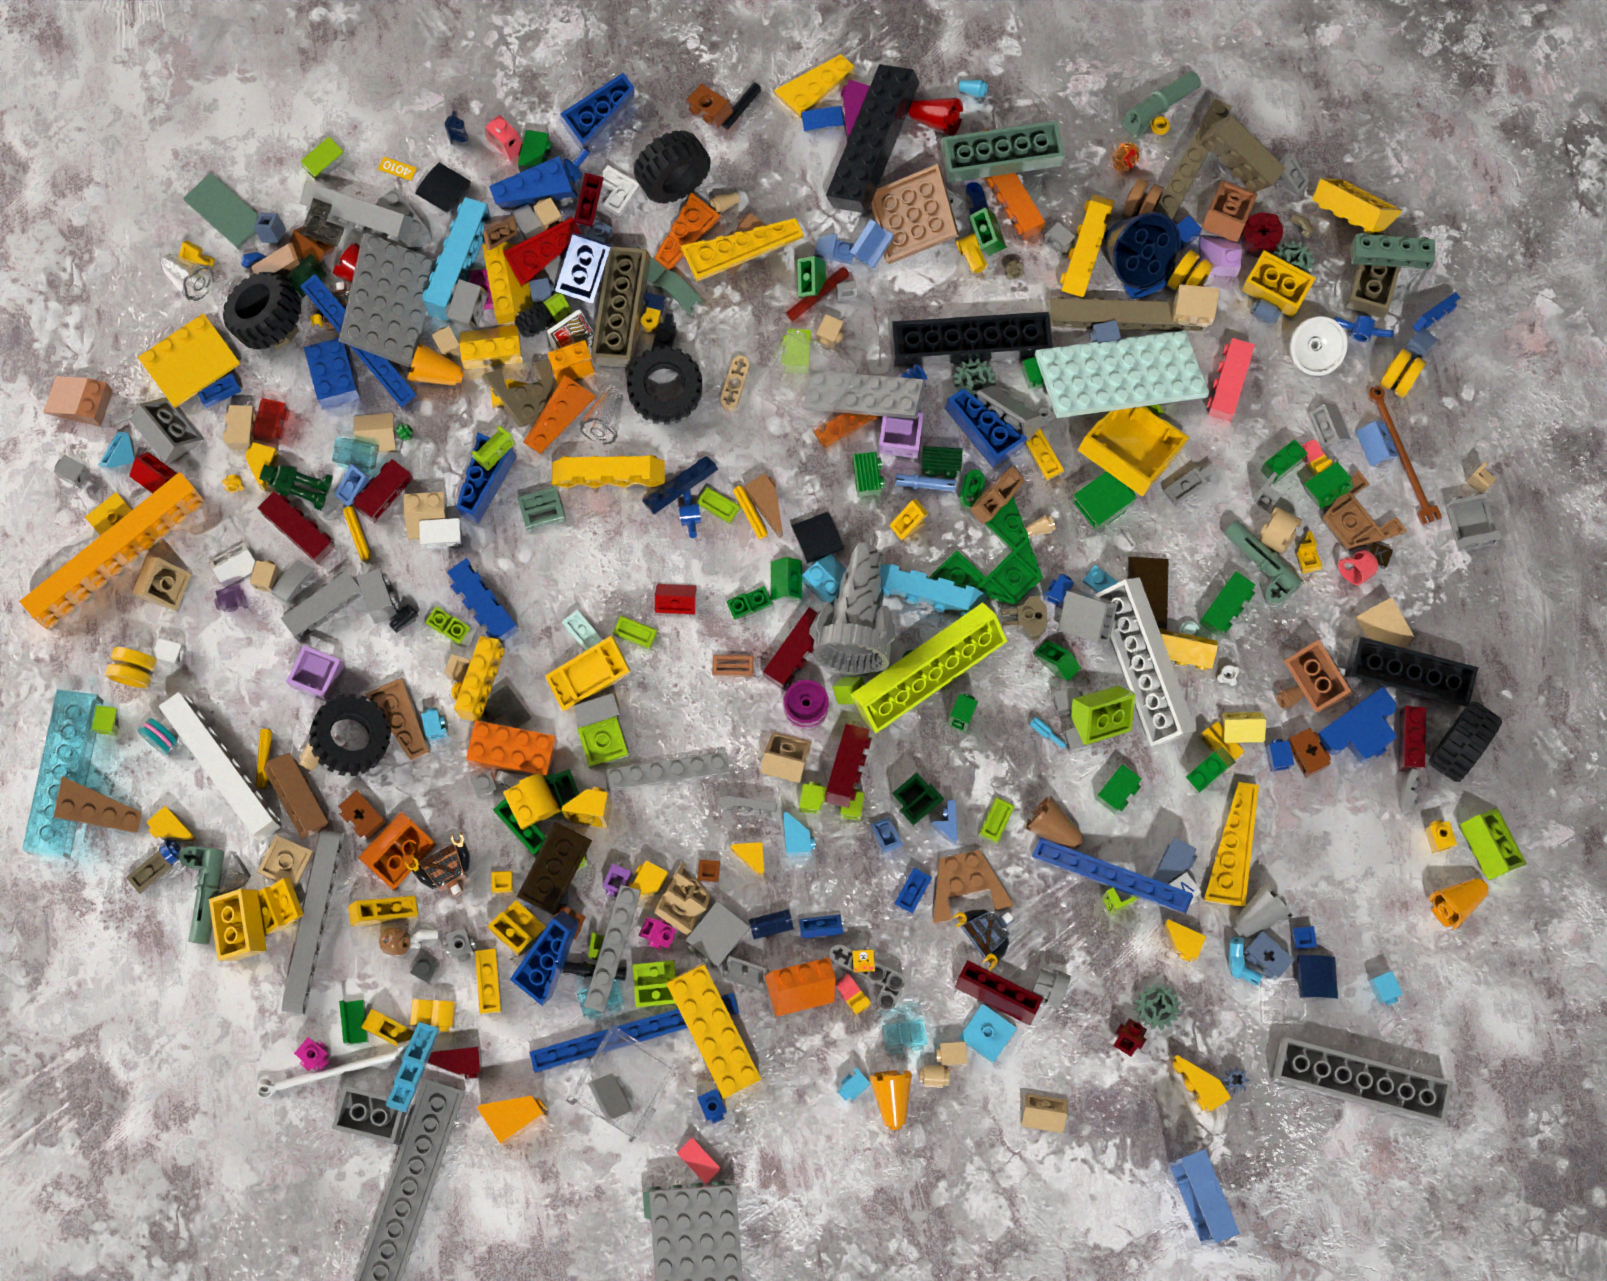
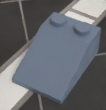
[1142,837,1198,901]

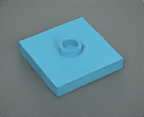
[958,1004,1017,1063]

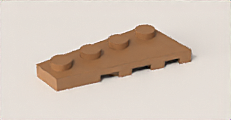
[365,678,431,761]
[53,776,142,834]

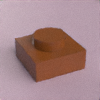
[698,859,720,883]

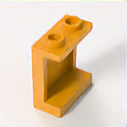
[547,340,595,386]

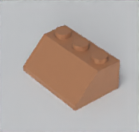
[1284,640,1354,713]

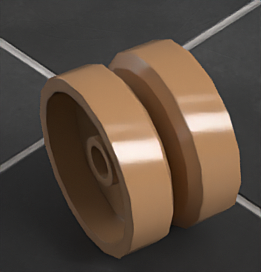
[1122,177,1164,218]

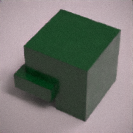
[544,769,580,820]
[891,772,944,827]

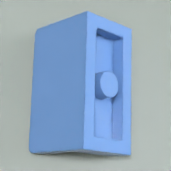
[850,219,894,268]
[1356,421,1400,466]

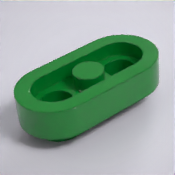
[959,469,985,509]

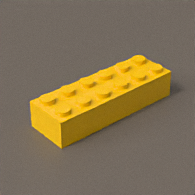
[665,963,761,1099]

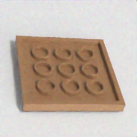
[871,164,959,264]

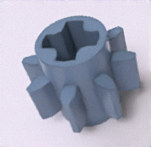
[1222,1067,1250,1094]

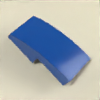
[801,106,845,132]

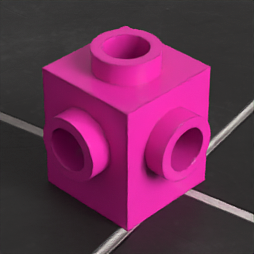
[638,917,676,949]
[294,1037,331,1071]

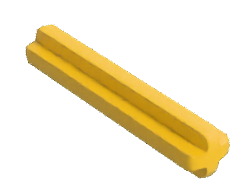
[733,485,768,540]
[343,506,372,562]
[255,729,272,789]

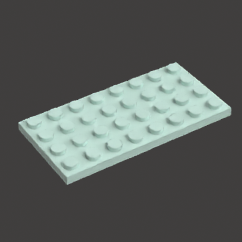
[1035,330,1209,418]

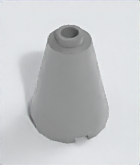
[1233,882,1293,938]

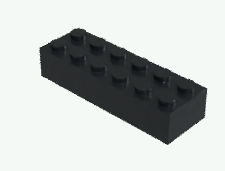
[1344,637,1479,707]

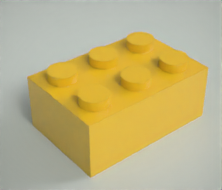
[209,889,267,961]

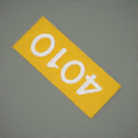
[377,156,417,181]

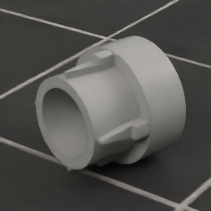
[1032,967,1071,1009]

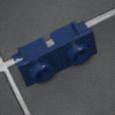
[445,111,468,145]
[748,909,794,940]

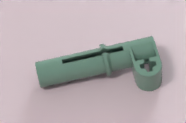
[1121,71,1201,139]
[1223,520,1304,607]
[179,846,225,945]

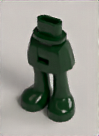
[259,464,333,511]

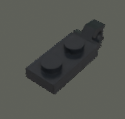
[651,313,677,351]

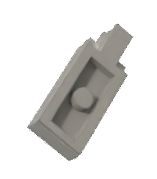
[1163,464,1216,507]

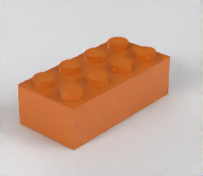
[466,720,558,776]

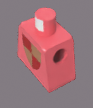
[485,115,522,161]

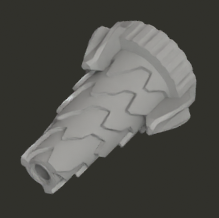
[809,543,896,676]

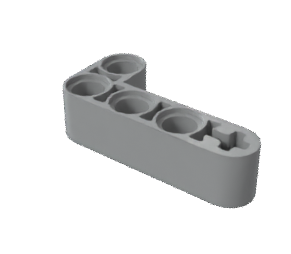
[829,945,905,1012]

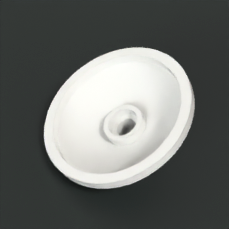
[1290,316,1347,376]

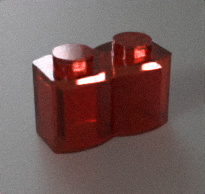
[252,398,290,444]

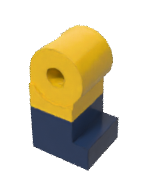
[641,292,666,333]

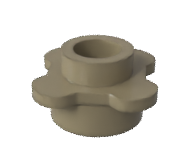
[1005,261,1024,280]

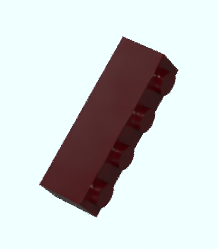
[257,491,335,565]
[763,607,818,690]
[825,723,872,808]
[954,960,1043,1026]

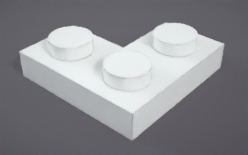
[600,165,640,217]

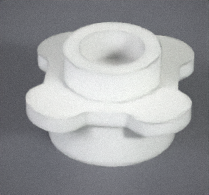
[1217,664,1240,686]

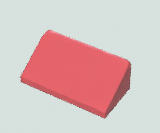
[677,1138,722,1184]

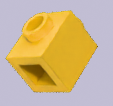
[1425,820,1457,854]

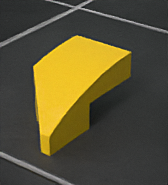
[1296,531,1322,574]

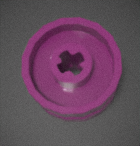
[784,680,829,730]

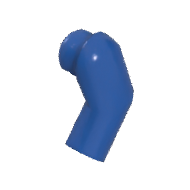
[241,252,267,268]

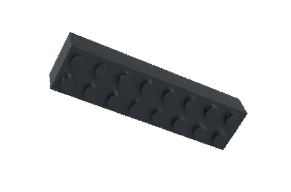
[826,64,920,214]
[891,312,1053,367]

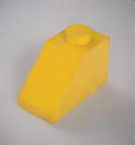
[245,442,279,491]
[146,806,197,841]
[1163,919,1206,963]
[361,1009,414,1047]

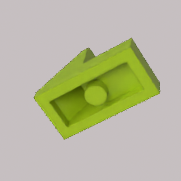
[543,292,574,324]

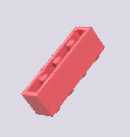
[1206,338,1255,422]

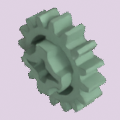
[1273,240,1315,274]
[953,358,996,399]
[1135,984,1181,1030]

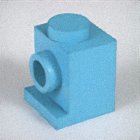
[421,708,449,741]
[837,1067,871,1102]

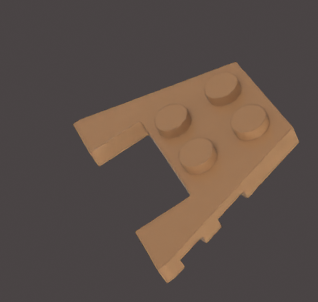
[1322,470,1407,551]
[933,850,1013,924]

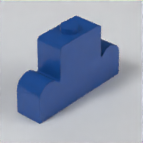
[1318,687,1397,763]

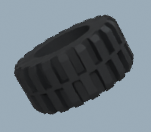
[634,130,711,204]
[223,272,301,349]
[627,345,702,425]
[309,693,391,776]
[1429,701,1502,782]

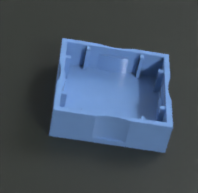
[1168,1149,1240,1245]

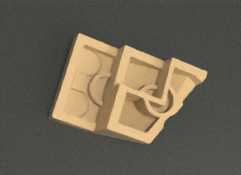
[1356,597,1415,648]
[654,862,711,936]

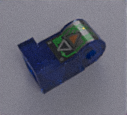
[965,182,989,223]

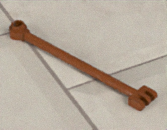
[1368,386,1442,525]

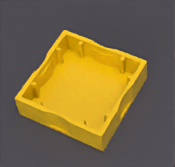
[1077,406,1190,497]

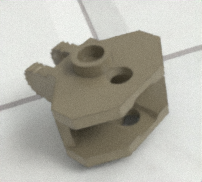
[1001,596,1047,640]

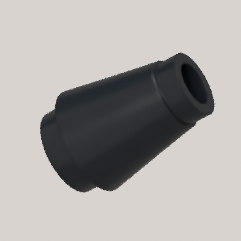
[389,604,419,633]

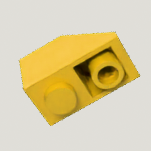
[627,860,669,899]

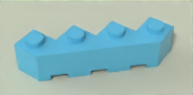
[880,564,987,617]

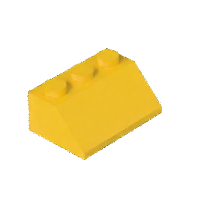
[1242,250,1316,318]
[459,325,523,370]
[562,787,612,828]

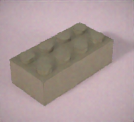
[1200,115,1286,192]
[1346,232,1401,319]

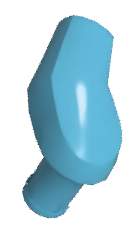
[1228,937,1263,986]

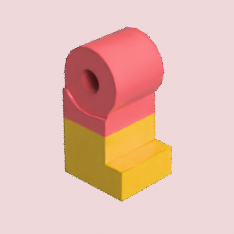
[1301,439,1333,477]
[835,973,871,1016]

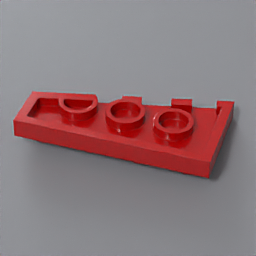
[503,217,582,288]

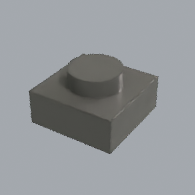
[410,955,440,984]

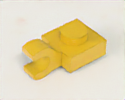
[178,240,215,270]

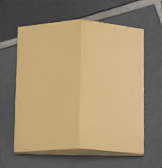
[353,413,396,455]

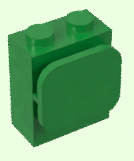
[1072,471,1136,532]

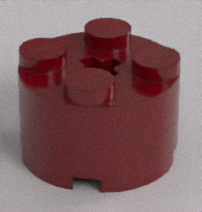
[1240,212,1283,258]

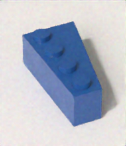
[560,73,634,151]
[489,156,578,209]
[944,388,1028,468]
[456,433,517,524]
[447,558,519,643]
[510,910,579,1006]

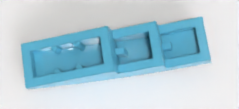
[386,1022,439,1113]

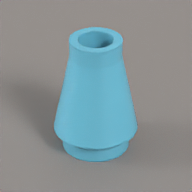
[959,79,988,99]

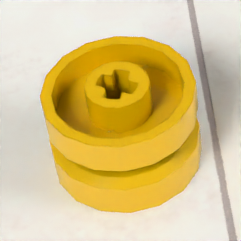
[1167,250,1214,291]
[1379,348,1427,399]
[104,647,157,689]

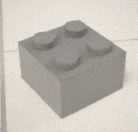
[446,279,489,330]
[356,568,400,624]

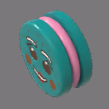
[138,718,178,755]

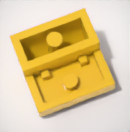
[503,774,561,830]
[258,877,304,934]
[487,900,546,956]

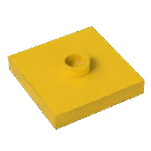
[85,492,132,536]

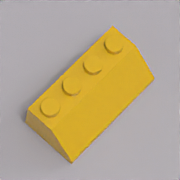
[1312,178,1402,234]
[482,242,533,325]

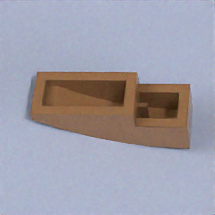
[969,466,1025,524]

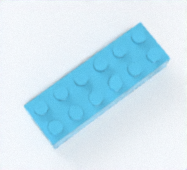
[422,197,491,323]

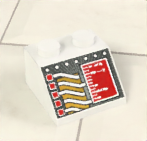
[547,309,595,350]

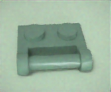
[517,487,566,532]

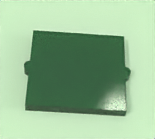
[286,253,327,298]

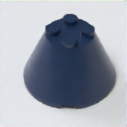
[1104,212,1181,290]

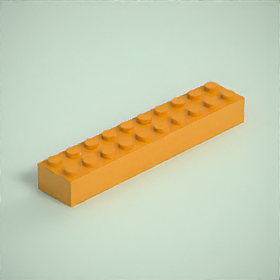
[19,472,204,629]

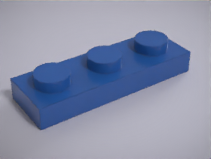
[1412,292,1461,333]

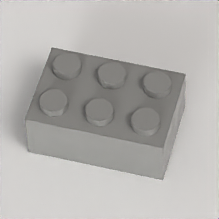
[332,1086,407,1145]

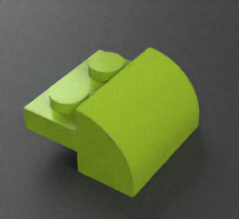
[632,960,676,1008]

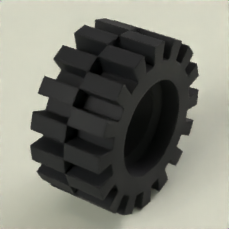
[515,303,553,338]

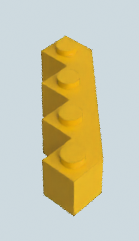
[1060,194,1115,298]
[552,455,665,489]

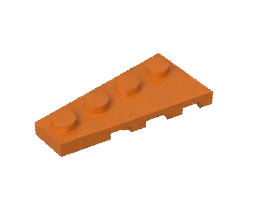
[654,192,721,270]
[523,376,596,454]

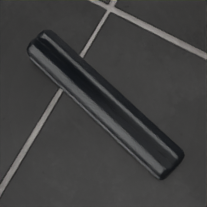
[721,82,761,130]

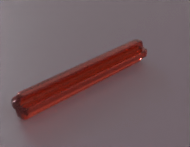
[786,267,849,321]

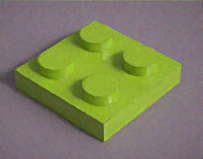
[577,716,629,768]

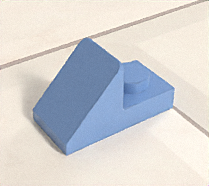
[814,234,854,265]
[334,463,369,506]
[931,800,958,845]
[870,817,903,854]

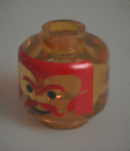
[1111,142,1140,171]

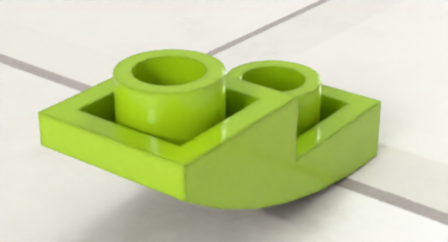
[424,606,470,644]

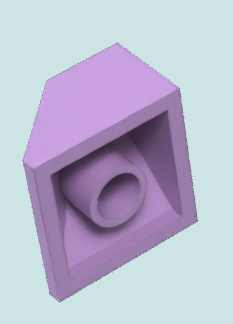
[1199,236,1242,277]

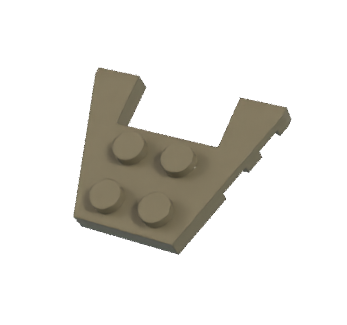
[482,359,553,427]

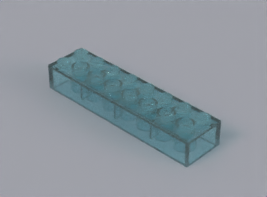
[22,689,104,860]

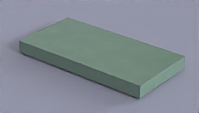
[183,173,259,249]

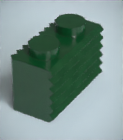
[921,446,963,479]

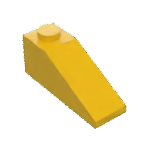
[348,896,418,927]

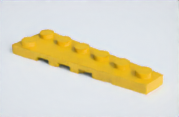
[681,218,804,282]
[1203,782,1259,908]

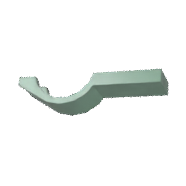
[635,246,703,315]

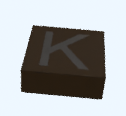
[1370,542,1393,569]

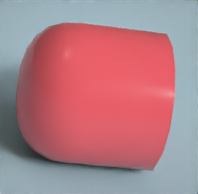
[1338,550,1378,586]

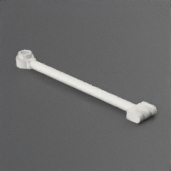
[256,1040,410,1099]

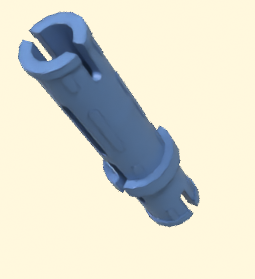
[895,473,956,492]

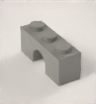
[1051,686,1095,754]

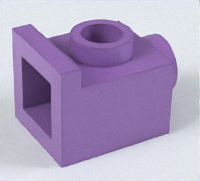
[602,864,633,898]

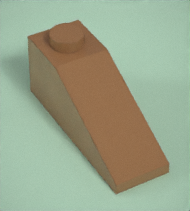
[483,215,518,250]
[745,473,783,539]

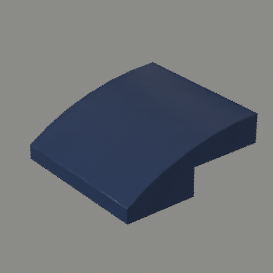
[1297,955,1338,999]

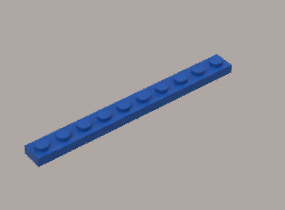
[529,993,739,1073]

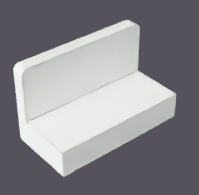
[419,518,463,549]
[209,542,256,587]

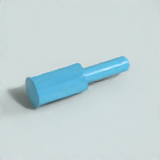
[1029,716,1066,749]

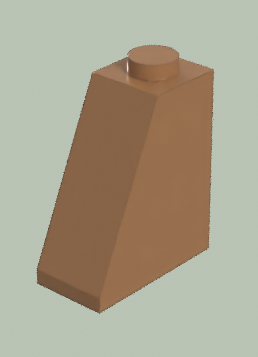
[251,242,306,282]

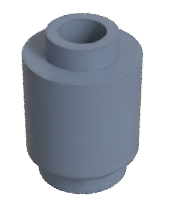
[1251,299,1282,325]

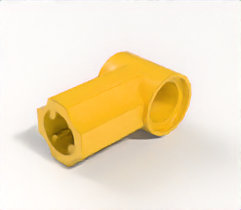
[956,233,988,274]

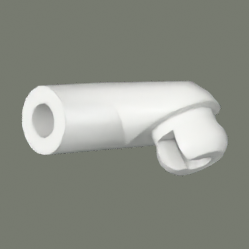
[410,929,438,949]

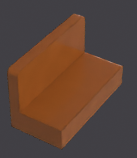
[289,225,335,269]

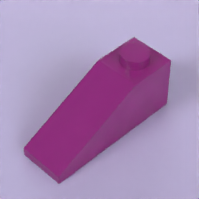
[841,79,870,142]

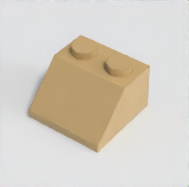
[1172,284,1220,327]
[404,492,448,540]
[132,557,191,611]
[760,731,812,783]

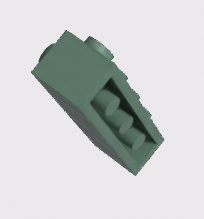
[1352,233,1435,269]

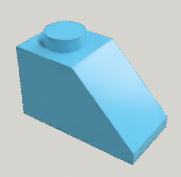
[783,812,815,857]

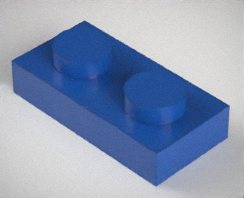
[198,373,241,409]
[894,868,932,915]
[799,914,843,938]

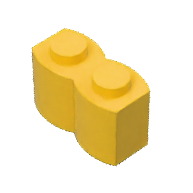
[410,999,457,1032]

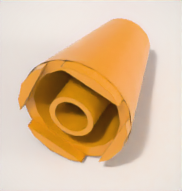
[407,342,464,386]
[1429,878,1489,930]
[869,1070,912,1130]

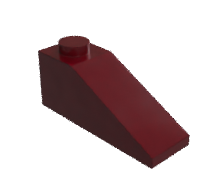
[573,173,604,227]
[427,1047,483,1080]

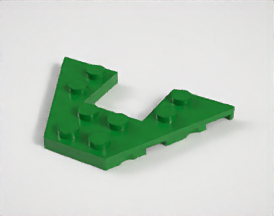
[929,496,1043,607]

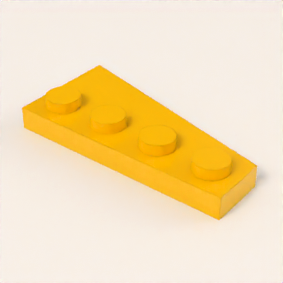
[774,54,854,118]

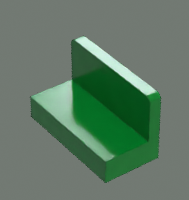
[771,557,802,601]
[339,1000,369,1045]

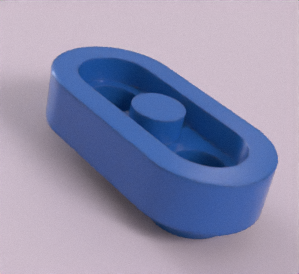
[159,839,181,865]

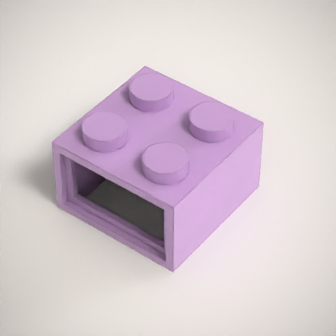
[878,413,924,459]
[286,645,345,701]

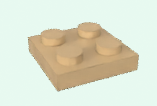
[257,835,314,890]

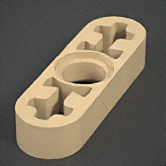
[720,356,750,411]

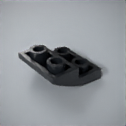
[415,162,471,213]
[791,511,844,564]

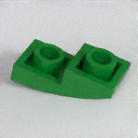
[726,586,774,620]

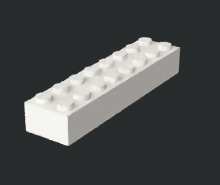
[1095,577,1197,747]
[158,692,281,843]

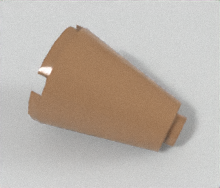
[1024,795,1083,849]

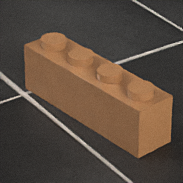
[263,752,328,839]

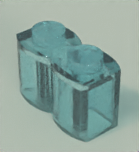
[882,1019,928,1055]

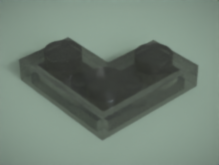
[300,198,344,247]
[481,685,531,728]

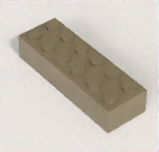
[591,247,651,368]

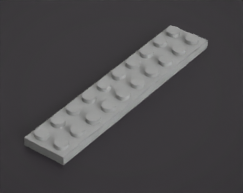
[355,1079,465,1281]

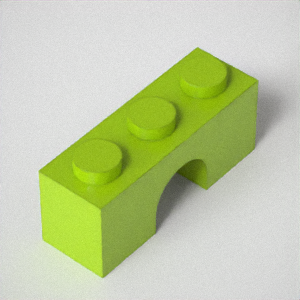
[799,782,865,821]

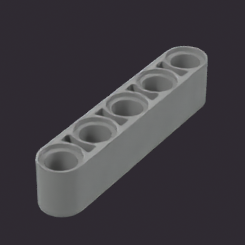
[510,204,563,288]

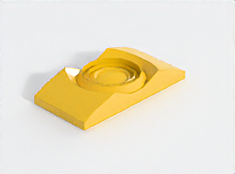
[545,636,631,711]

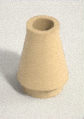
[710,192,740,214]
[1025,515,1056,538]

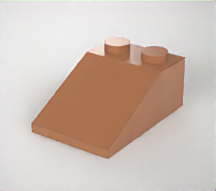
[1201,180,1258,242]
[43,376,113,427]

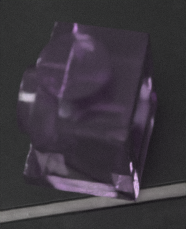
[214,584,249,612]

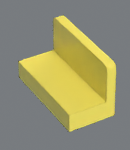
[1221,712,1266,743]

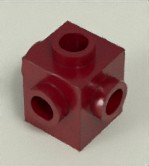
[1113,1018,1147,1057]

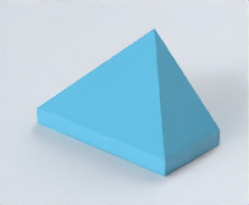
[98,432,135,469]

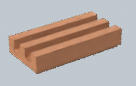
[712,655,754,677]

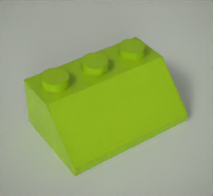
[1071,685,1135,745]
[1460,808,1527,880]

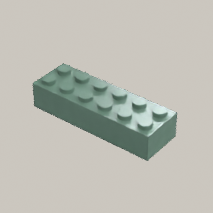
[941,120,1064,183]

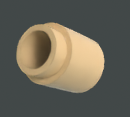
[298,742,319,772]
[919,1065,950,1088]

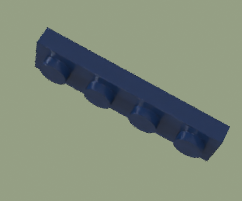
[642,456,718,515]

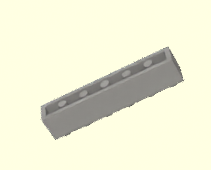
[299,181,413,241]

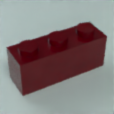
[353,459,413,524]
[1399,706,1426,772]

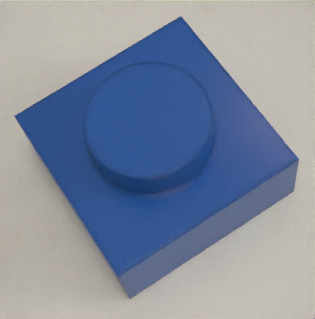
[1292,926,1317,950]

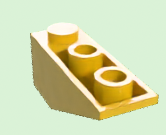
[1172,1055,1231,1113]

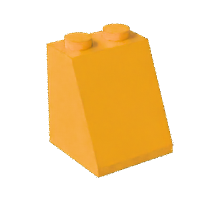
[477,1095,548,1146]

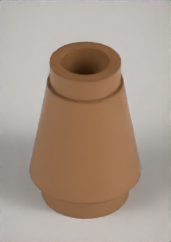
[1276,685,1305,709]

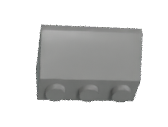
[376,188,432,252]
[977,385,1042,442]
[130,397,204,463]

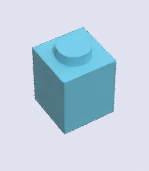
[1369,971,1403,1006]

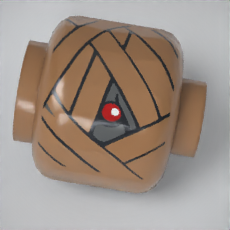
[379,928,410,956]

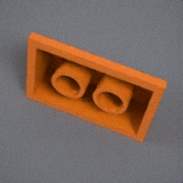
[358,812,436,890]
[764,957,836,1017]

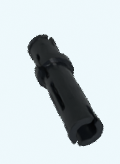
[562,961,627,981]

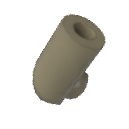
[1290,213,1314,238]

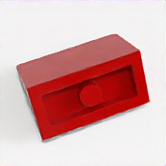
[129,452,178,494]
[655,584,697,615]

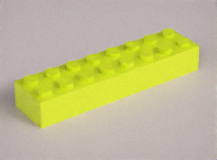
[850,602,1008,733]

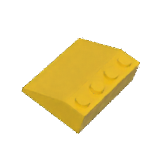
[137,313,240,409]

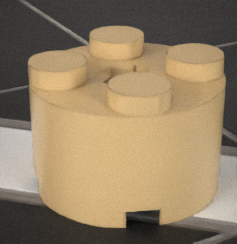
[1259,507,1303,555]

